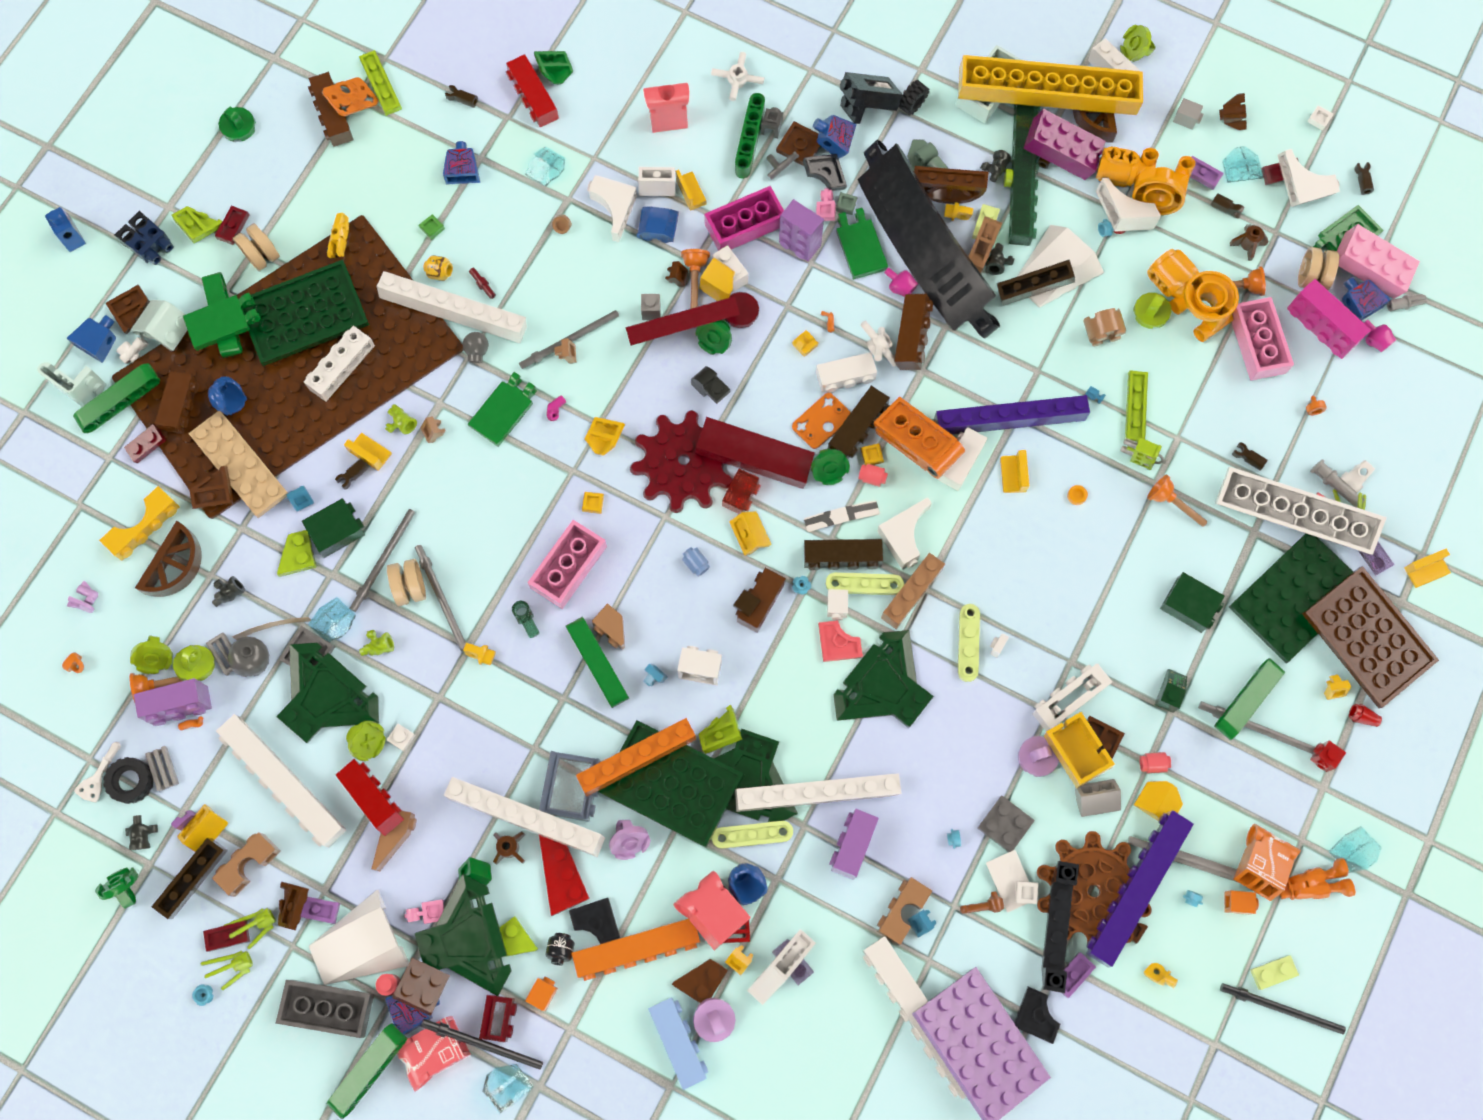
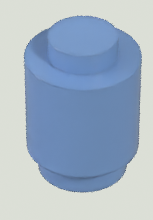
[682,547,710,577]

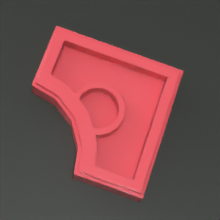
[818,620,863,662]

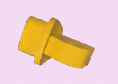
[944,202,974,221]
[463,643,496,665]
[1143,963,1178,989]

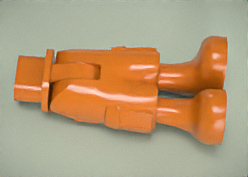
[1279,858,1356,900]

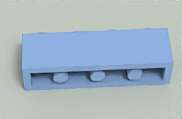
[648,997,709,1090]

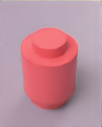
[858,464,888,487]
[1139,752,1171,774]
[376,974,400,996]

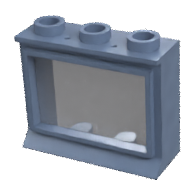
[539,751,601,822]

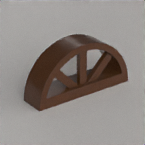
[1073,110,1117,143]
[914,166,989,204]
[135,520,202,597]

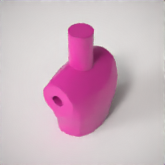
[884,268,918,297]
[1364,320,1397,352]

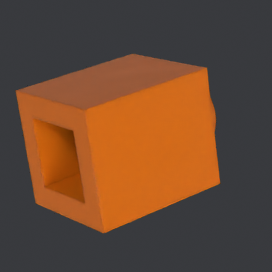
[1224,890,1259,915]
[525,976,558,1011]

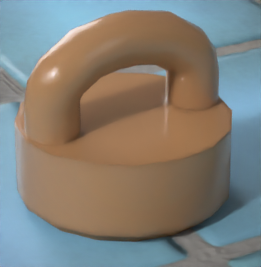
[552,214,572,234]

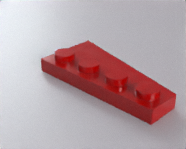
[539,835,590,916]

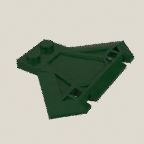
[833,630,934,728]
[276,642,379,743]
[714,728,798,822]
[414,874,512,996]

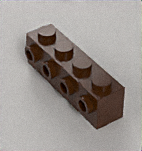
[308,71,354,147]
[894,294,933,370]

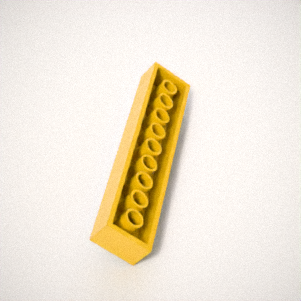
[958,55,1143,115]

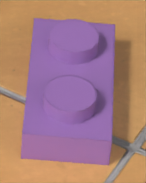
[1190,155,1224,190]
[301,897,341,924]
[1062,952,1096,998]

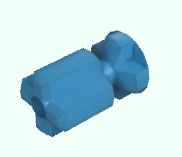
[1085,386,1106,404]

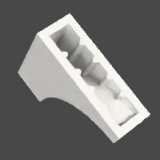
[1277,149,1340,207]
[587,175,637,242]
[1096,178,1161,231]
[877,497,932,569]
[747,929,816,1005]

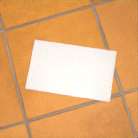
[986,850,1029,913]

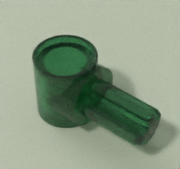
[512,600,540,638]

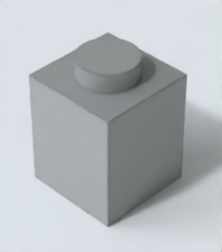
[1173,98,1204,130]
[641,294,661,320]

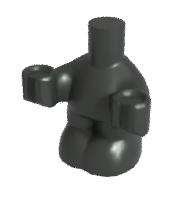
[980,150,1011,182]
[986,243,1015,275]
[212,576,245,607]
[125,815,158,850]

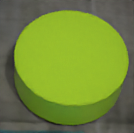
[1003,169,1013,188]

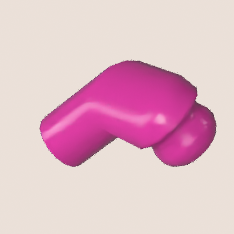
[547,395,566,421]

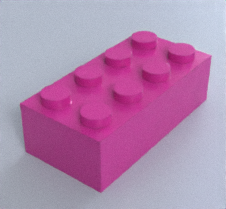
[704,185,784,251]
[1287,279,1371,359]

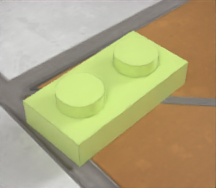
[972,204,1000,240]
[1250,955,1299,990]

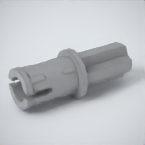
[1387,294,1427,312]

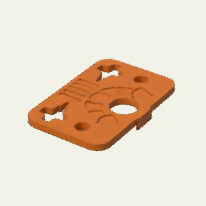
[322,77,379,116]
[792,393,851,449]

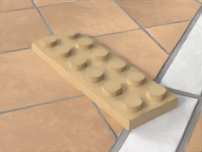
[188,411,288,518]

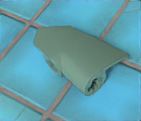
[907,139,948,171]

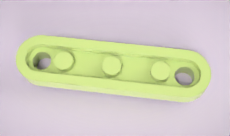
[825,572,904,595]
[958,604,980,682]
[712,821,793,849]

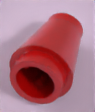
[1349,704,1382,727]

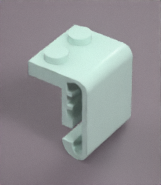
[131,300,187,351]
[37,362,107,407]

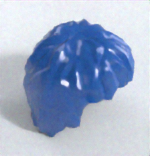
[208,377,247,415]
[728,863,768,906]

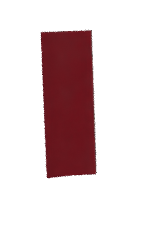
[625,296,740,346]
[694,417,815,489]

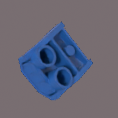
[637,207,679,243]

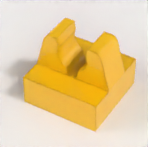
[792,330,818,357]
[1324,674,1351,700]
[725,945,753,975]

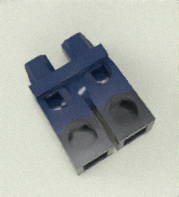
[114,210,174,265]

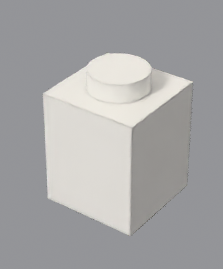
[827,589,848,620]

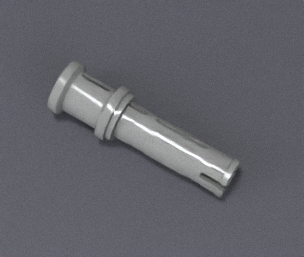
[1310,459,1365,508]

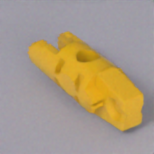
[327,212,349,258]

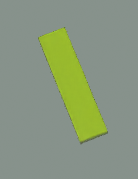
[359,50,402,116]
[1125,370,1148,443]

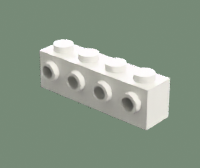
[304,326,375,402]

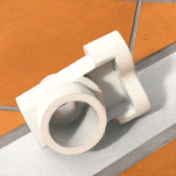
[116,337,149,364]
[1340,460,1375,493]

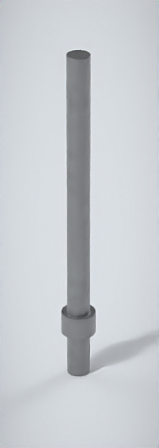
[519,310,619,369]
[349,509,416,612]
[414,545,466,651]
[1198,701,1315,754]

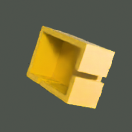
[1044,712,1115,789]

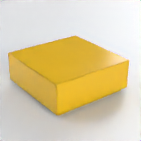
[860,443,884,465]
[582,492,604,514]

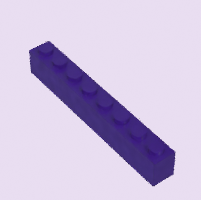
[933,395,1090,435]
[1086,810,1194,968]

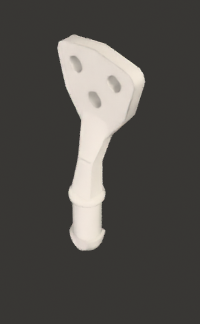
[74,742,121,803]

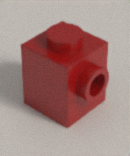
[1310,740,1346,772]

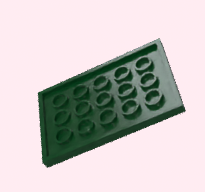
[243,260,370,366]
[1229,533,1354,664]
[598,720,744,848]

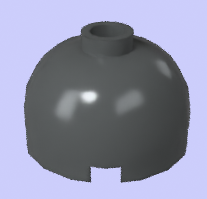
[228,636,270,677]

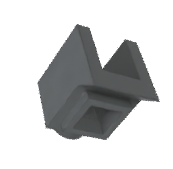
[760,107,783,139]

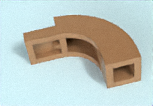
[968,216,1002,274]

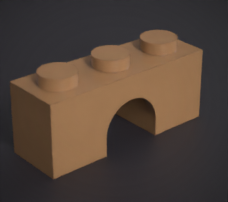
[212,832,281,897]
[877,877,932,946]

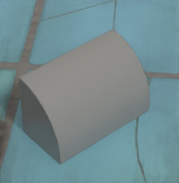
[1075,779,1121,817]

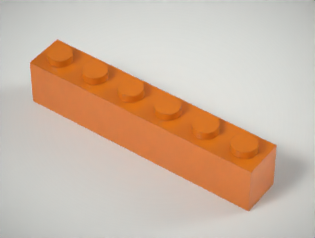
[576,718,696,796]
[572,918,701,981]

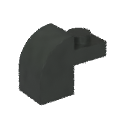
[691,366,730,404]

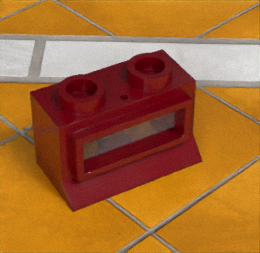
[479,995,517,1042]

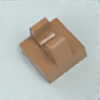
[554,338,577,364]
[420,416,446,444]

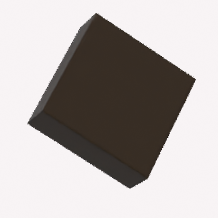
[733,589,761,617]

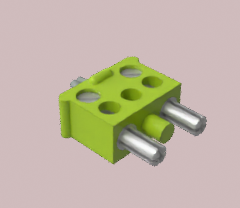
[1120,438,1167,470]

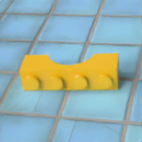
[99,486,180,561]

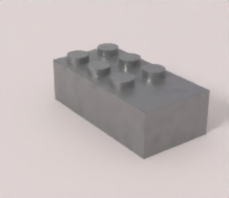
[275,980,374,1038]

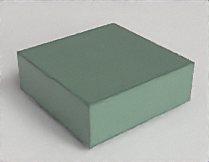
[836,192,858,215]

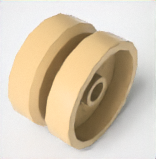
[233,223,280,272]
[1298,247,1339,290]
[387,558,426,607]

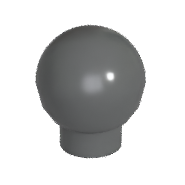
[462,332,489,363]

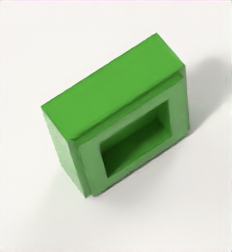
[418,214,445,240]

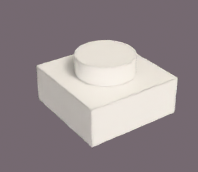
[1307,105,1334,131]
[990,633,1009,658]
[387,724,416,752]
[1015,881,1038,904]

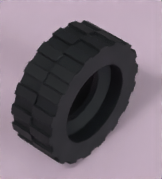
[103,757,154,804]

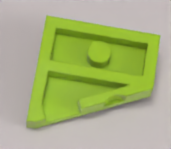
[171,206,222,244]
[277,530,317,577]
[698,705,742,754]
[500,916,538,958]

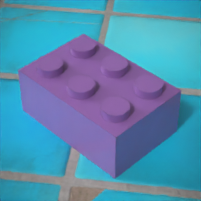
[779,199,824,262]
[134,678,212,726]
[829,809,879,880]

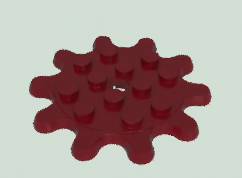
[630,410,734,513]

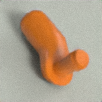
[821,311,835,333]
[178,716,203,731]

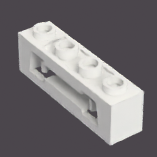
[1032,663,1113,731]

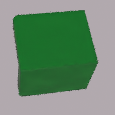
[458,857,492,886]

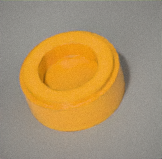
[1067,485,1088,505]

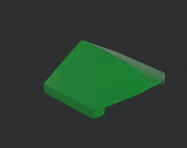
[533,51,573,85]

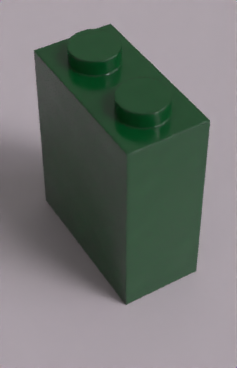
[301,498,365,558]
[1160,572,1225,633]

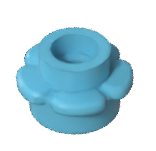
[1098,219,1114,237]
[792,576,811,595]
[947,829,961,849]
[1183,890,1203,907]
[192,984,214,1006]

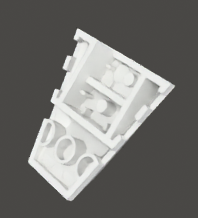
[1018,224,1104,308]
[308,889,409,985]

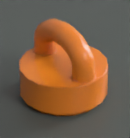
[1306,395,1327,416]
[62,652,84,673]

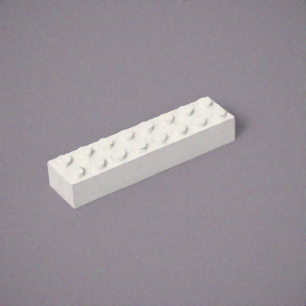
[1215,467,1387,555]

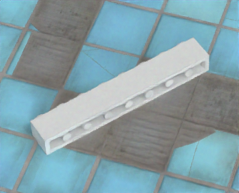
[377,271,527,344]
[216,714,347,848]
[735,773,902,812]
[443,777,605,858]
[862,936,966,1099]

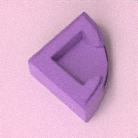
[171,810,196,831]

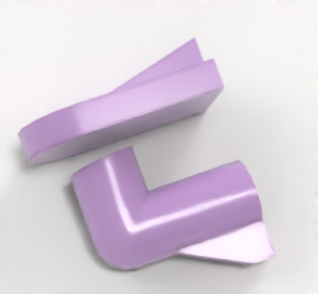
[67,581,98,613]

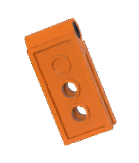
[874,396,965,479]

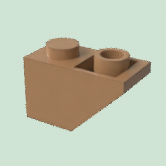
[592,603,625,650]

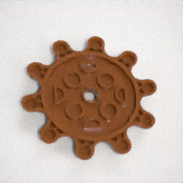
[1037,831,1152,943]

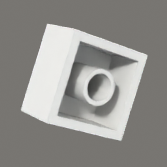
[677,646,722,686]

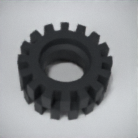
[899,80,930,116]

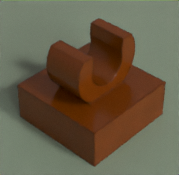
[665,261,688,287]

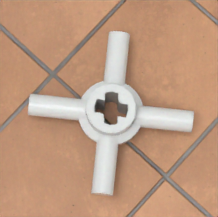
[711,52,765,101]
[860,320,897,367]

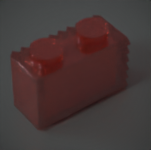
[722,468,761,514]

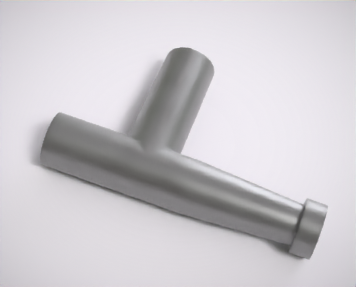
[766,151,799,180]

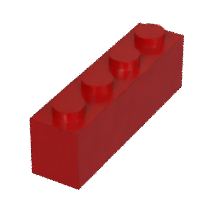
[505,54,559,127]
[335,759,404,836]

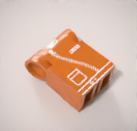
[1233,824,1301,901]

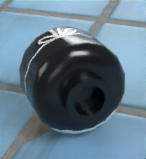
[545,933,575,966]

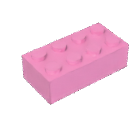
[1337,224,1420,299]
[1231,297,1294,381]
[527,520,607,609]

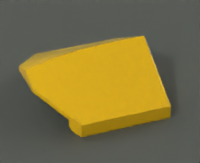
[699,258,735,301]
[584,417,625,456]
[1134,781,1183,821]

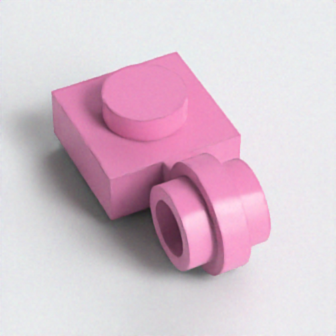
[816,188,836,221]
[404,899,444,924]

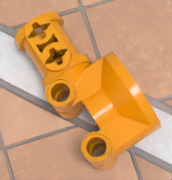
[1095,146,1196,215]
[1147,248,1239,342]

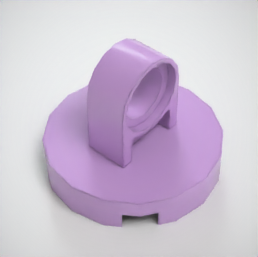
[1018,736,1059,777]
[609,820,651,860]
[693,997,736,1042]

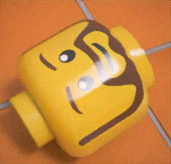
[423,255,453,281]

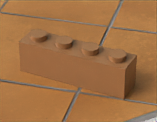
[881,552,945,630]

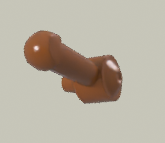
[960,891,1005,914]

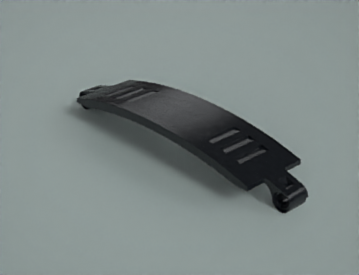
[857,139,1000,339]

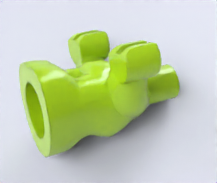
[385,404,417,434]
[359,630,395,656]

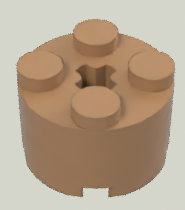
[1083,308,1126,347]

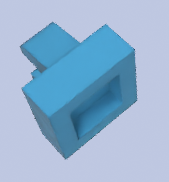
[286,485,314,512]
[643,664,668,687]
[907,910,936,938]

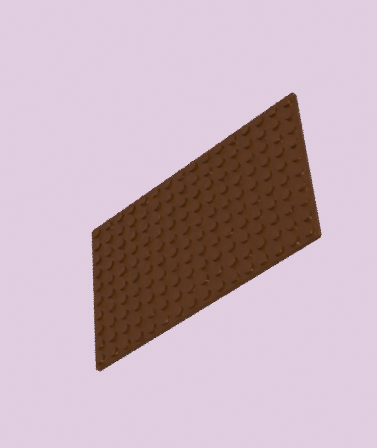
[112,215,463,519]

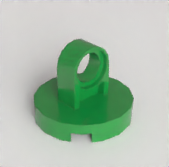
[218,106,256,142]
[695,320,732,355]
[811,448,850,485]
[95,867,139,909]

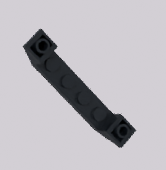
[1041,861,1079,993]

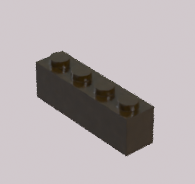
[996,259,1075,306]
[827,385,890,459]
[803,539,883,570]
[151,838,228,919]

